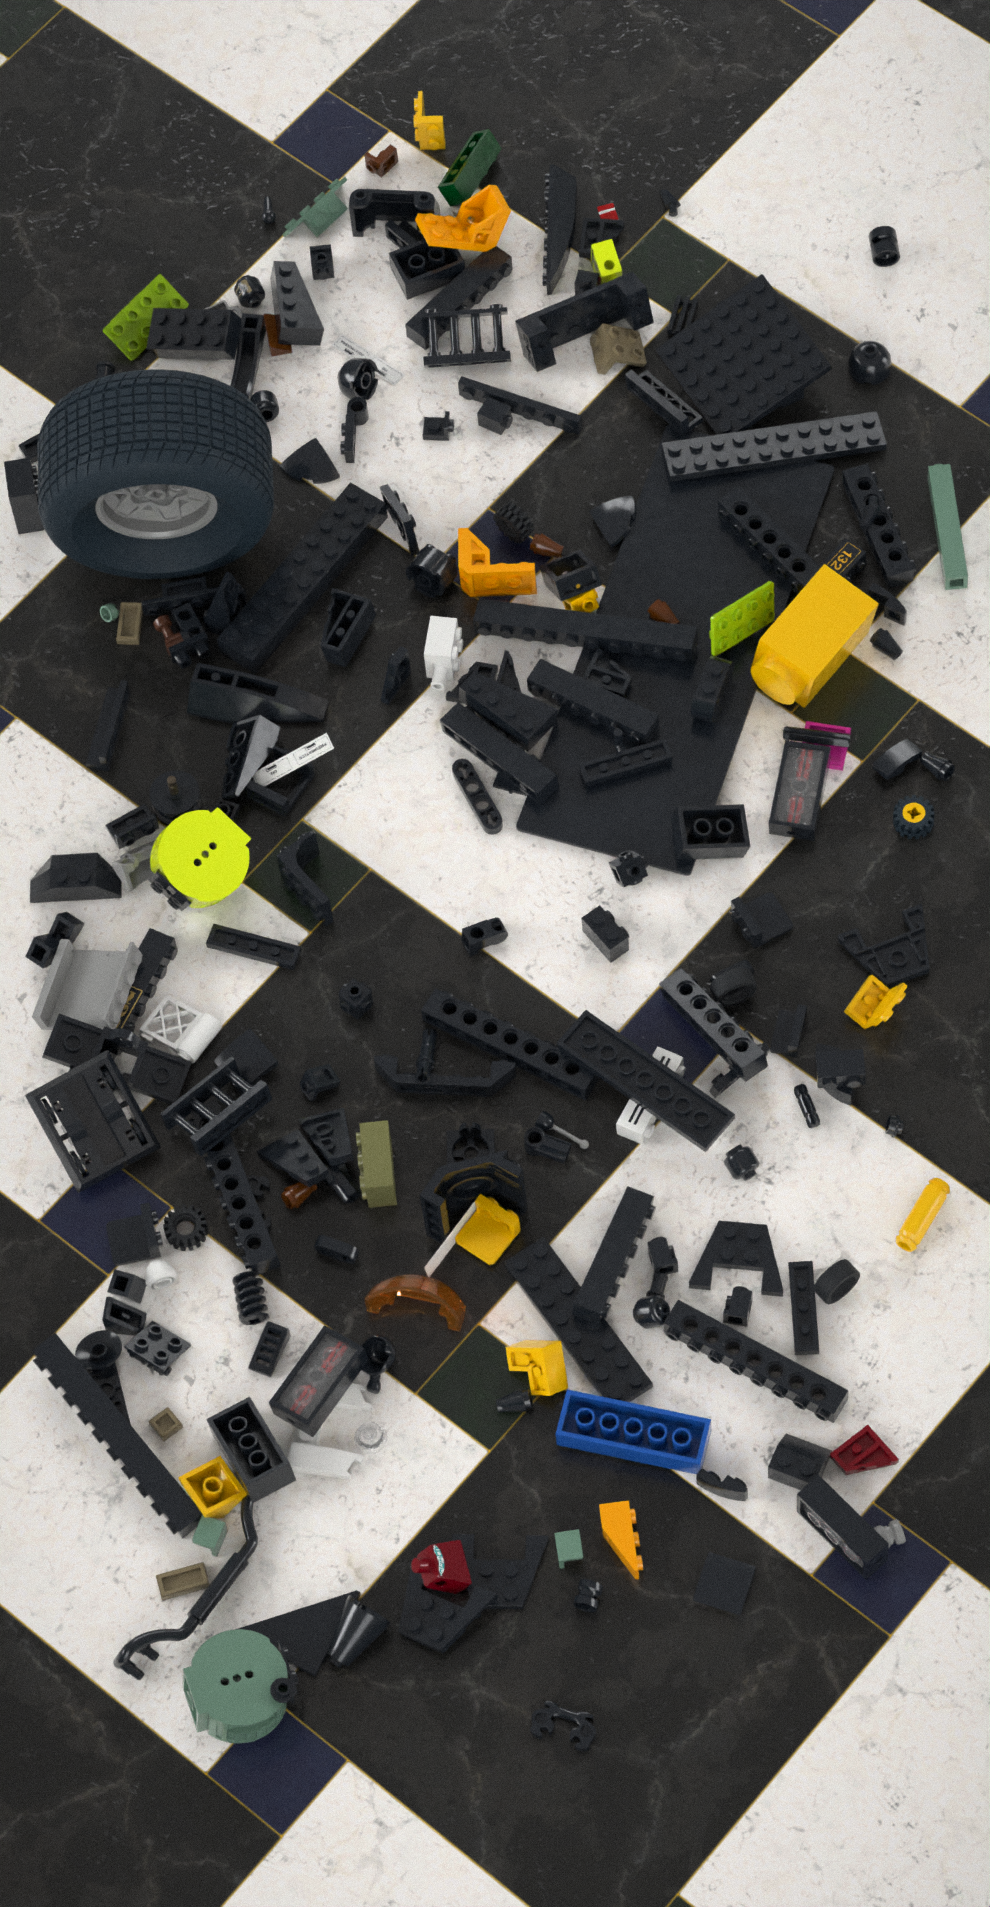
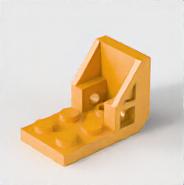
[415,185,511,252]
[458,528,537,597]

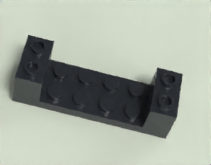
[515,271,654,372]

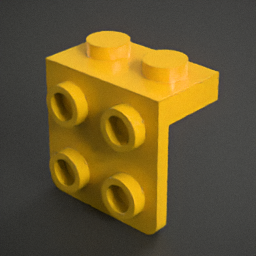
[414,91,446,150]
[844,975,907,1029]
[455,1194,521,1265]

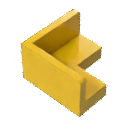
[505,1340,568,1396]

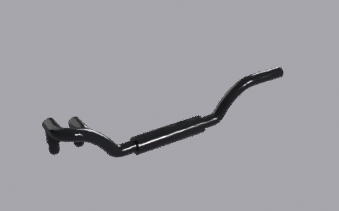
[113,1495,258,1680]

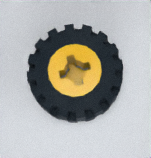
[893,795,934,839]

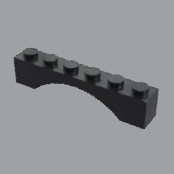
[230,313,266,399]

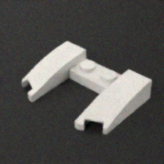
[288,1375,372,1479]

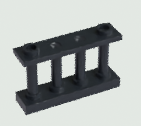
[420,304,511,368]
[160,1057,272,1156]

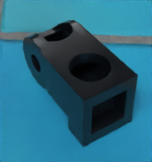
[461,917,508,957]

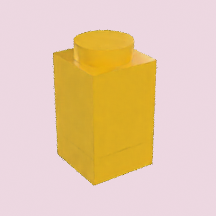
[751,564,879,708]

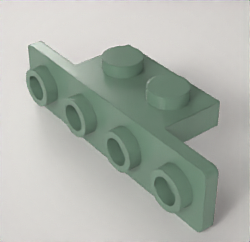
[282,177,348,237]

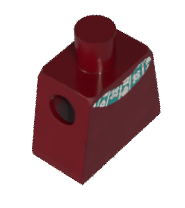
[411,1540,472,1594]

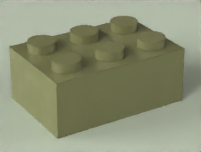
[356,1120,397,1208]

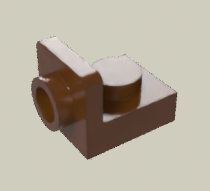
[364,144,399,177]

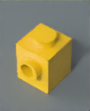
[562,584,599,613]

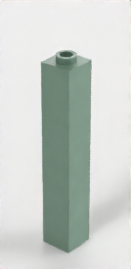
[928,464,968,590]

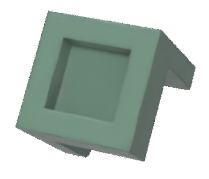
[192,1515,228,1557]
[554,1529,583,1569]

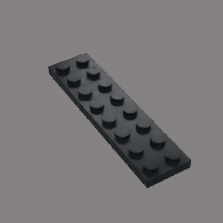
[556,1010,735,1152]
[504,1237,653,1402]

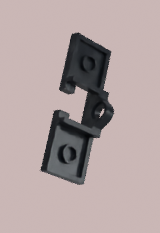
[42,1013,191,1105]

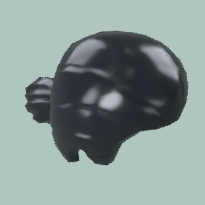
[361,1334,396,1394]

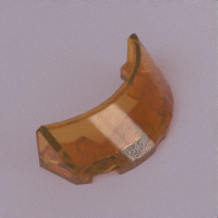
[365,1274,466,1331]

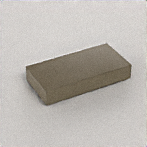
[116,602,143,645]
[156,1562,210,1601]

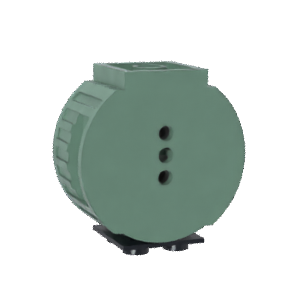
[182,1629,299,1743]

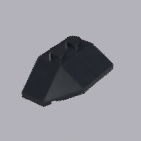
[30,853,122,903]

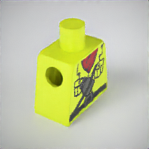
[591,239,622,285]

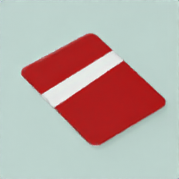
[597,203,618,220]

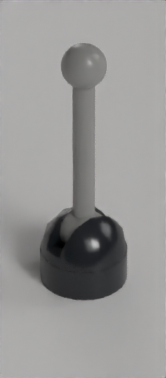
[534,1111,589,1149]

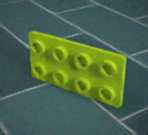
[103,274,189,361]
[709,581,775,656]

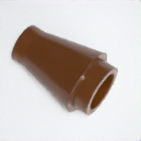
[529,533,564,558]
[647,599,681,624]
[281,1182,317,1209]

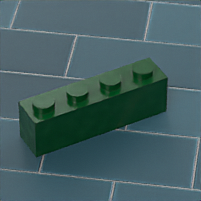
[437,129,502,207]

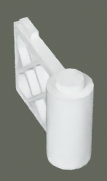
[139,995,222,1063]

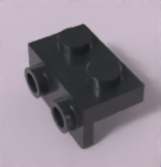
[105,804,159,849]

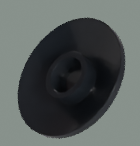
[75,1330,122,1371]

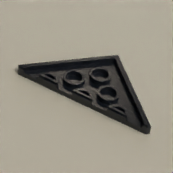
[238,1590,361,1677]

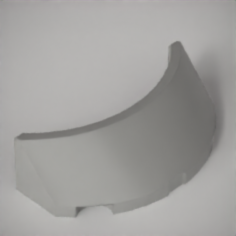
[112,840,155,892]

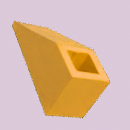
[599,1500,643,1579]

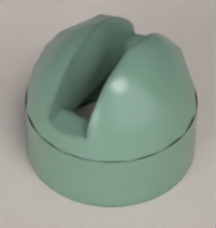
[100,603,120,622]

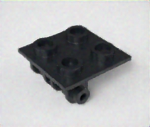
[124,1320,191,1376]

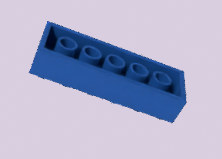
[556,1389,712,1474]

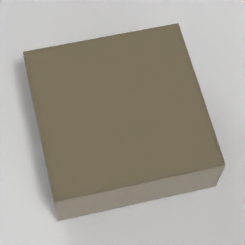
[148,1407,183,1442]

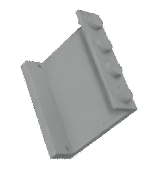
[32,939,142,1030]

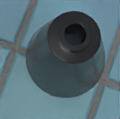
[327,1595,391,1668]

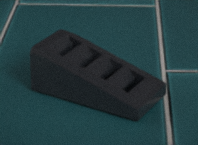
[248,1321,291,1378]

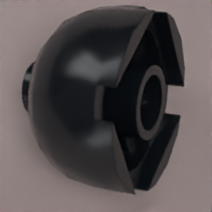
[848,340,892,385]
[337,358,378,400]

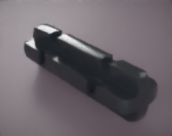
[794,1084,820,1128]

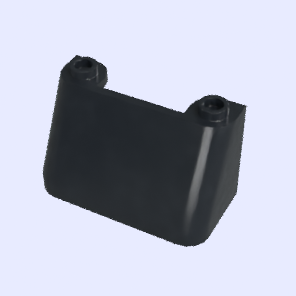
[349,189,440,237]

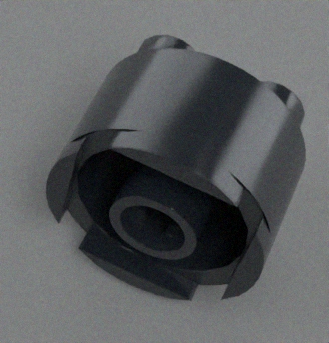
[406,544,458,598]

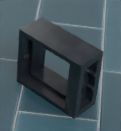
[539,550,602,601]

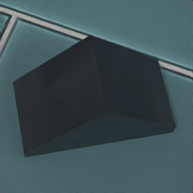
[102,1296,147,1336]

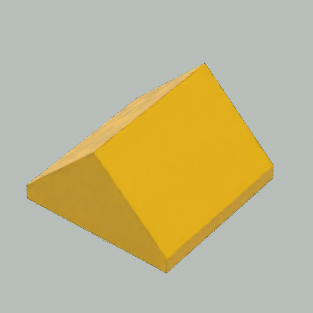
[178,1456,247,1518]

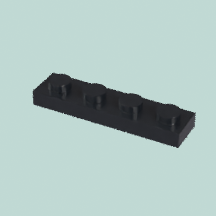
[206,923,301,970]
[788,1261,819,1355]

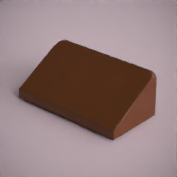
[264,314,292,357]

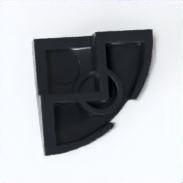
[280,438,340,484]
[589,495,637,548]

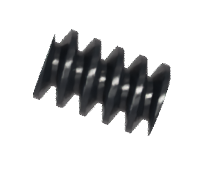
[232,1271,270,1325]

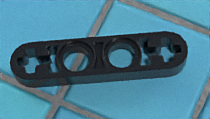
[452,759,503,835]

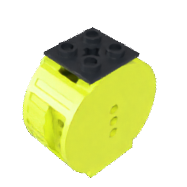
[148,807,251,911]

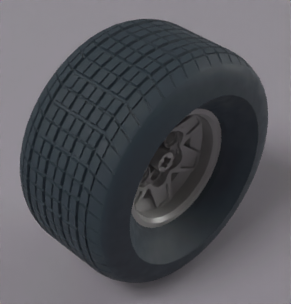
[37,369,274,579]

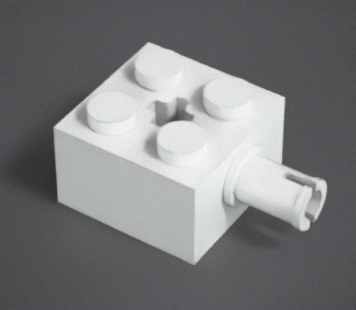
[424,616,463,690]

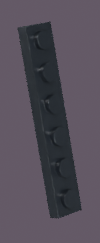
[458,376,583,435]

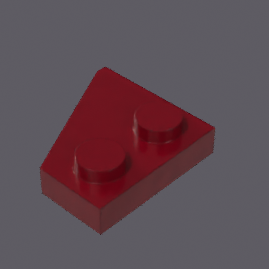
[830,1425,899,1475]

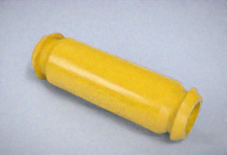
[896,1178,950,1252]

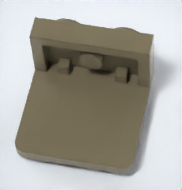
[590,323,647,375]

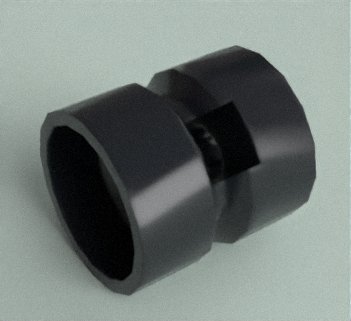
[868,226,900,267]

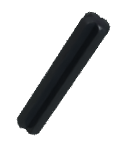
[783,726,851,747]

